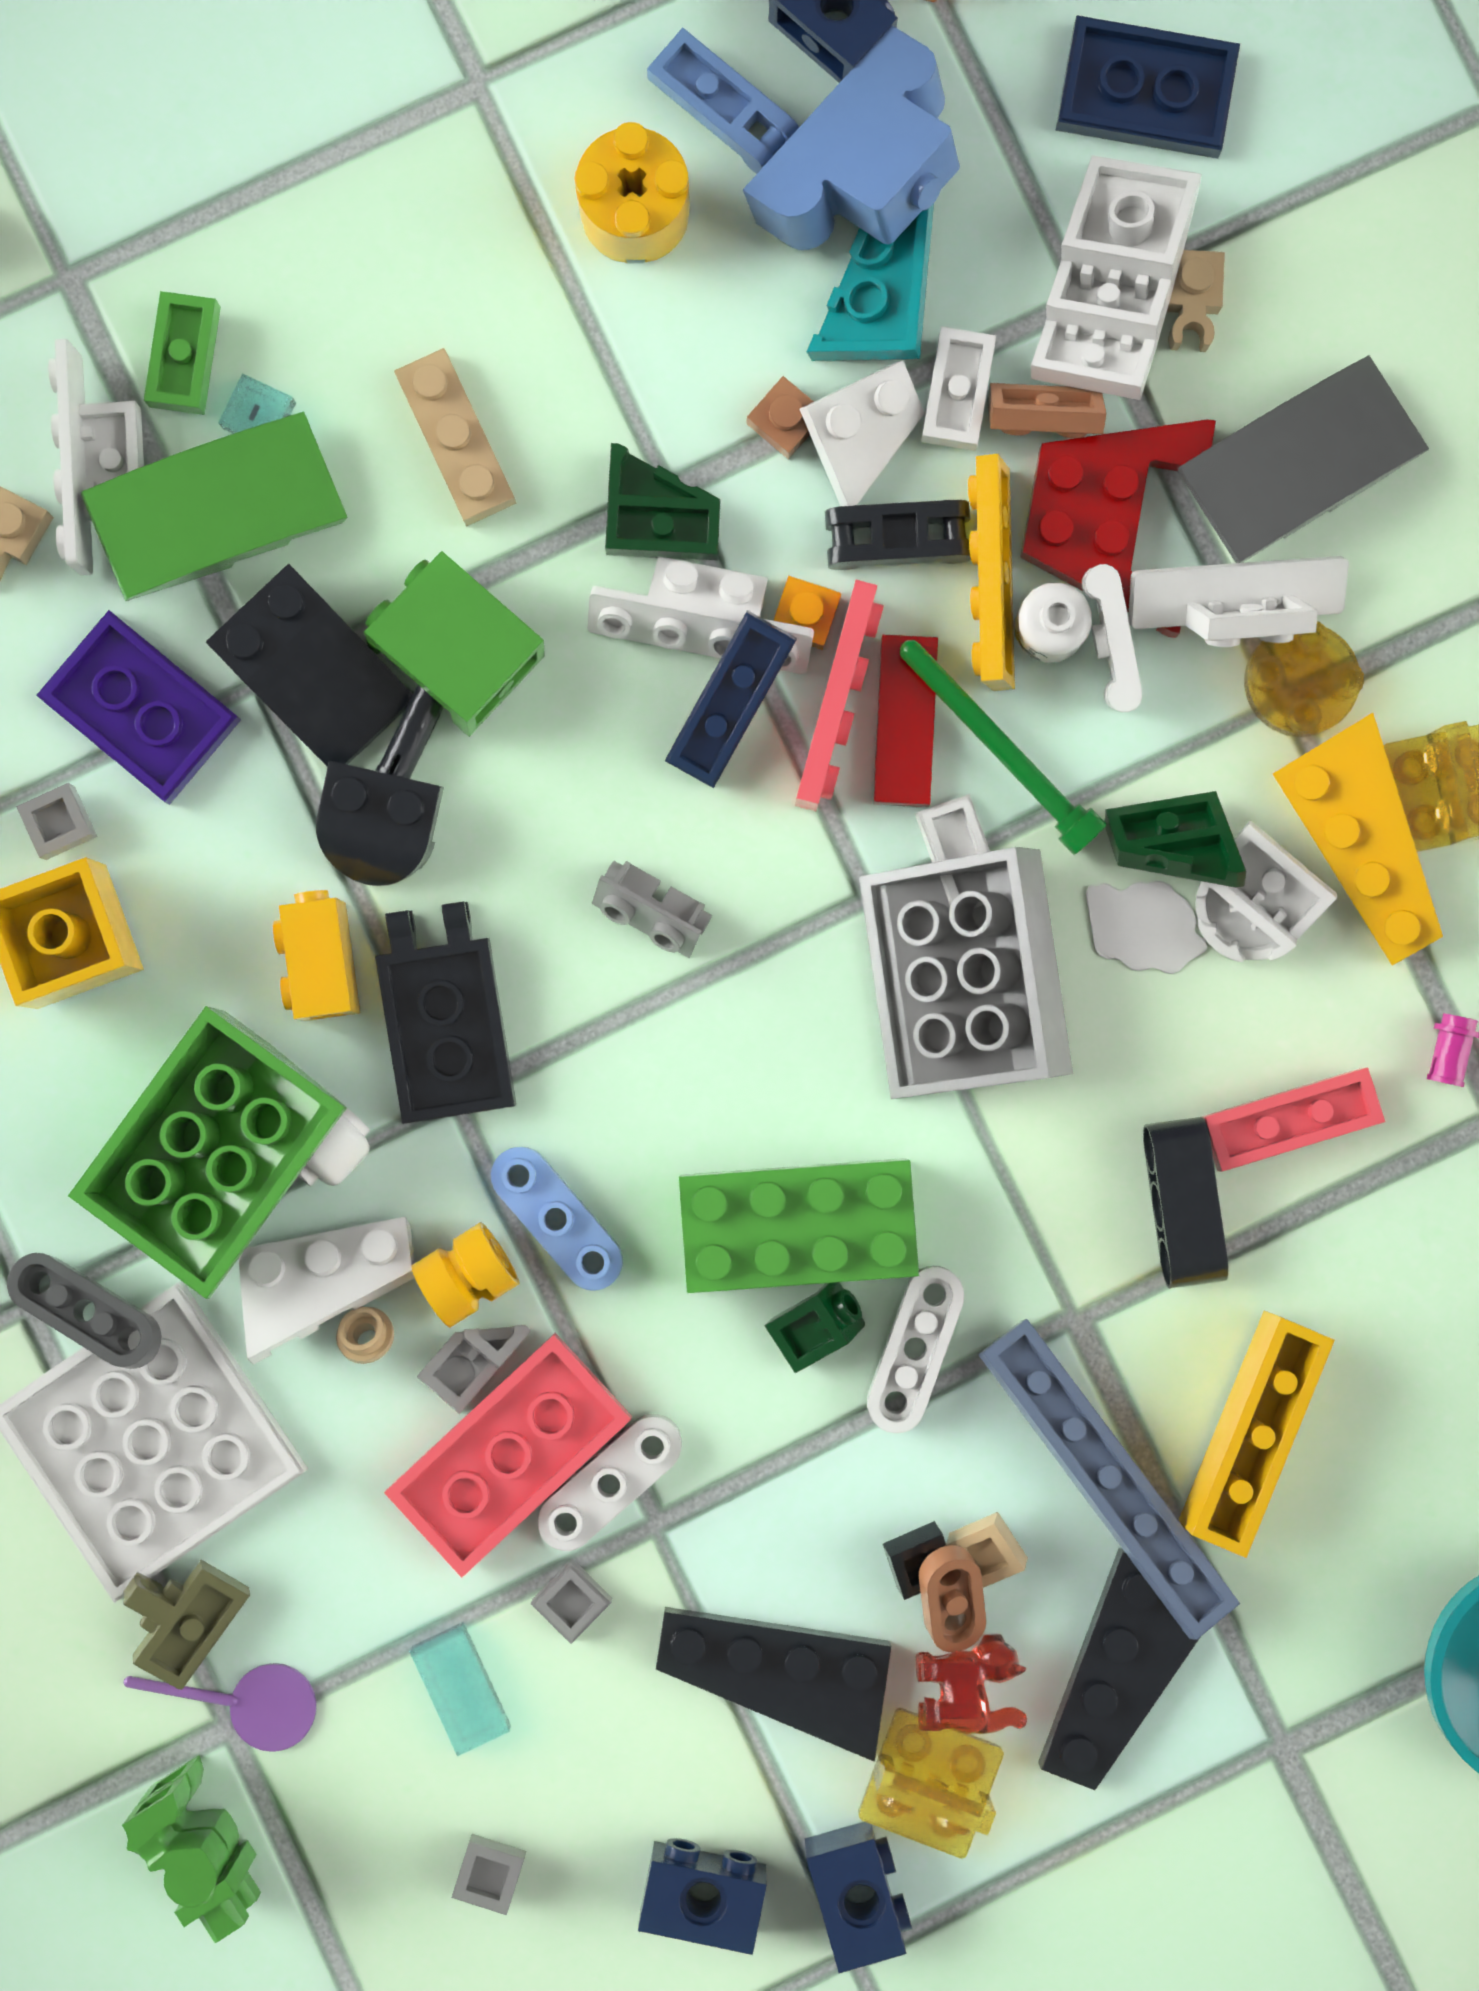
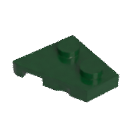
[605,443,721,561]
[1104,791,1246,888]

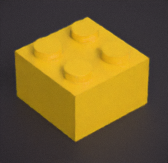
[0,857,144,1009]

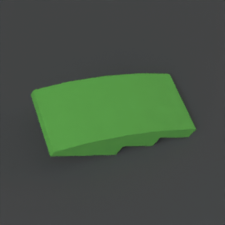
[81,411,348,601]

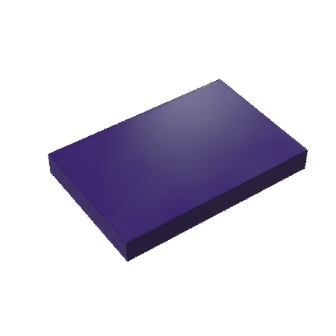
[36,610,242,805]

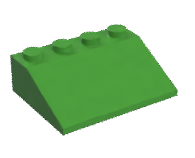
[68,1006,347,1299]

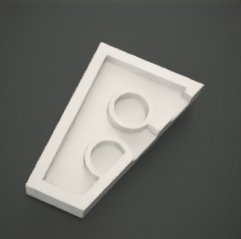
[238,1217,415,1365]

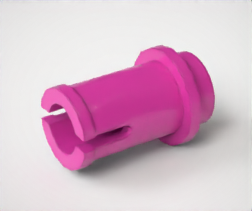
[1426,1013,1479,1087]

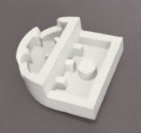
[1196,820,1337,962]

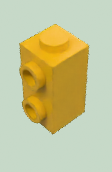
[273,890,361,1021]

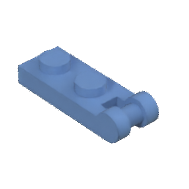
[647,27,799,174]

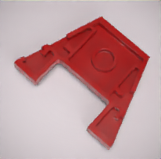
[1020,419,1216,638]

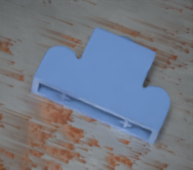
[743,26,960,250]

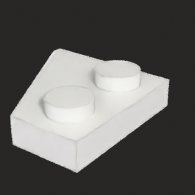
[799,360,925,506]

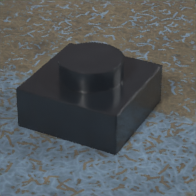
[882,1521,947,1600]

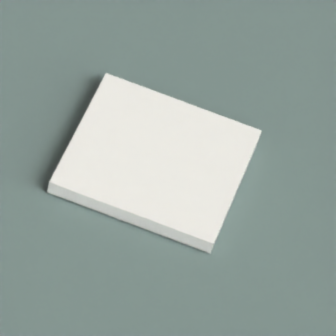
[0,1281,309,1603]

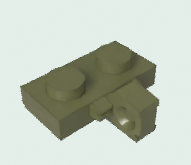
[123,1559,250,1690]

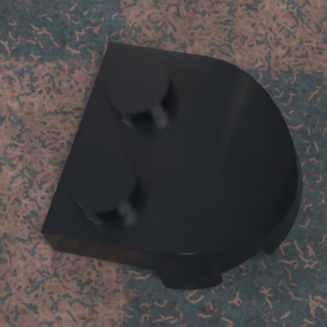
[316,760,444,886]

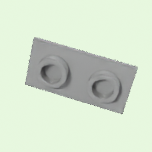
[592,860,713,958]

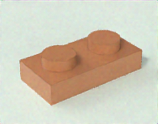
[988,383,1107,438]

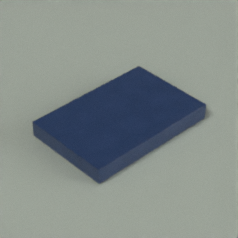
[1055,15,1240,159]

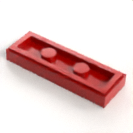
[873,634,938,807]

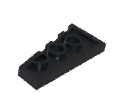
[1038,1548,1200,1791]
[656,1607,892,1762]

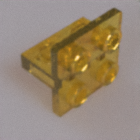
[1384,721,1479,852]
[858,1708,1004,1859]

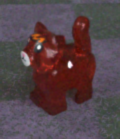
[915,1633,1027,1734]

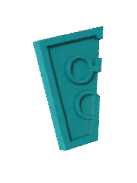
[806,204,934,361]

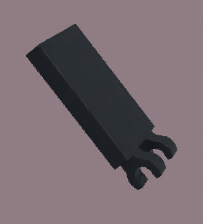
[375,901,517,1124]

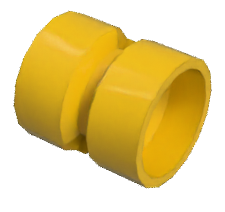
[411,1222,520,1328]

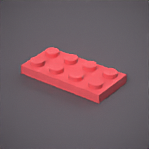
[384,1333,632,1578]

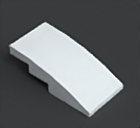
[1031,155,1202,400]

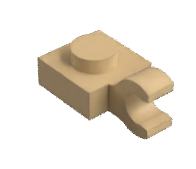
[0,486,54,581]

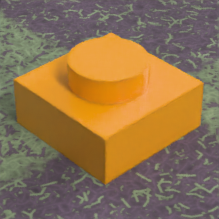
[773,575,842,650]

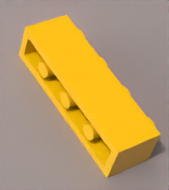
[1178,1310,1335,1558]

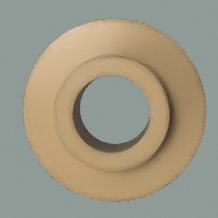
[336,1307,394,1364]

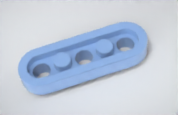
[491,1147,623,1291]

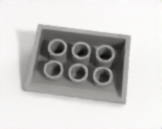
[859,847,1073,1099]

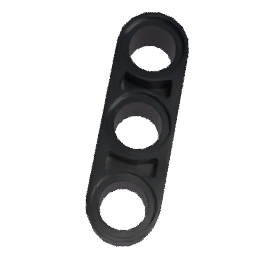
[1143,1117,1228,1289]

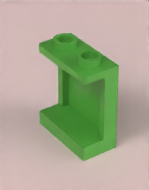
[364,551,545,737]

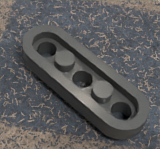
[7,1253,162,1369]

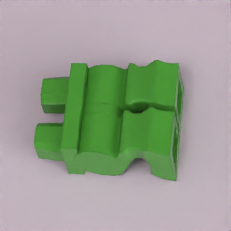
[122,1754,261,1943]

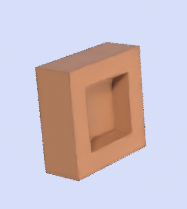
[746,376,814,460]

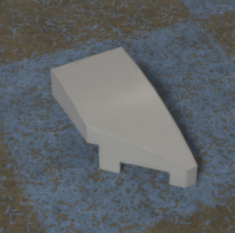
[417,1325,531,1415]

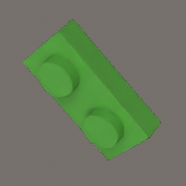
[143,291,221,415]

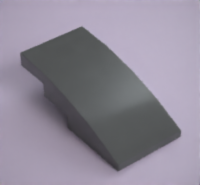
[1178,355,1429,563]

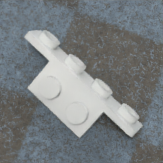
[48,339,144,576]
[587,556,814,674]
[1128,556,1349,647]

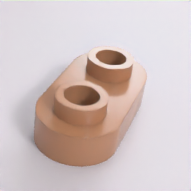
[919,1545,986,1652]

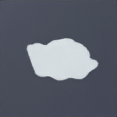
[1086,881,1208,974]

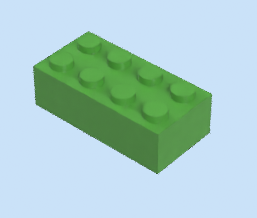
[679,1158,919,1293]

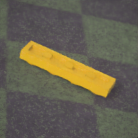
[968,454,1015,691]

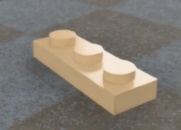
[394,348,517,527]

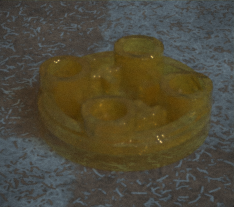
[1244,621,1364,737]

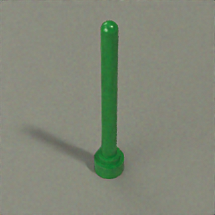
[900,640,1107,855]

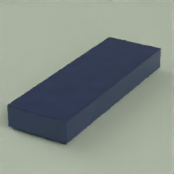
[665,610,797,788]

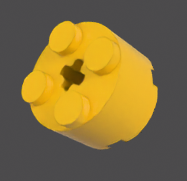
[574,122,690,263]

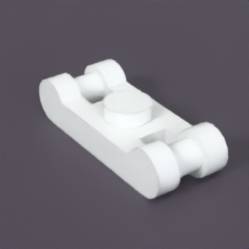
[1082,564,1142,712]

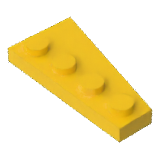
[1273,713,1443,966]

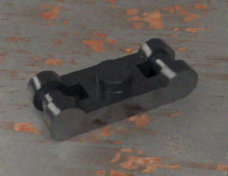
[825,500,971,570]

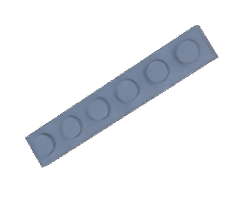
[978,1319,1241,1640]

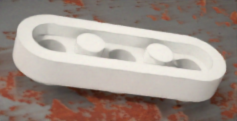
[867,1265,965,1433]
[538,1414,682,1551]

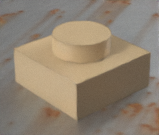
[946,1512,1028,1588]

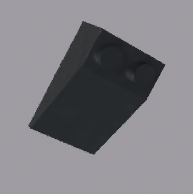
[206,563,413,767]

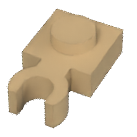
[1167,250,1225,352]

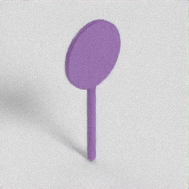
[123,1663,317,1752]

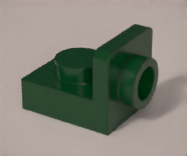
[764,1282,865,1374]

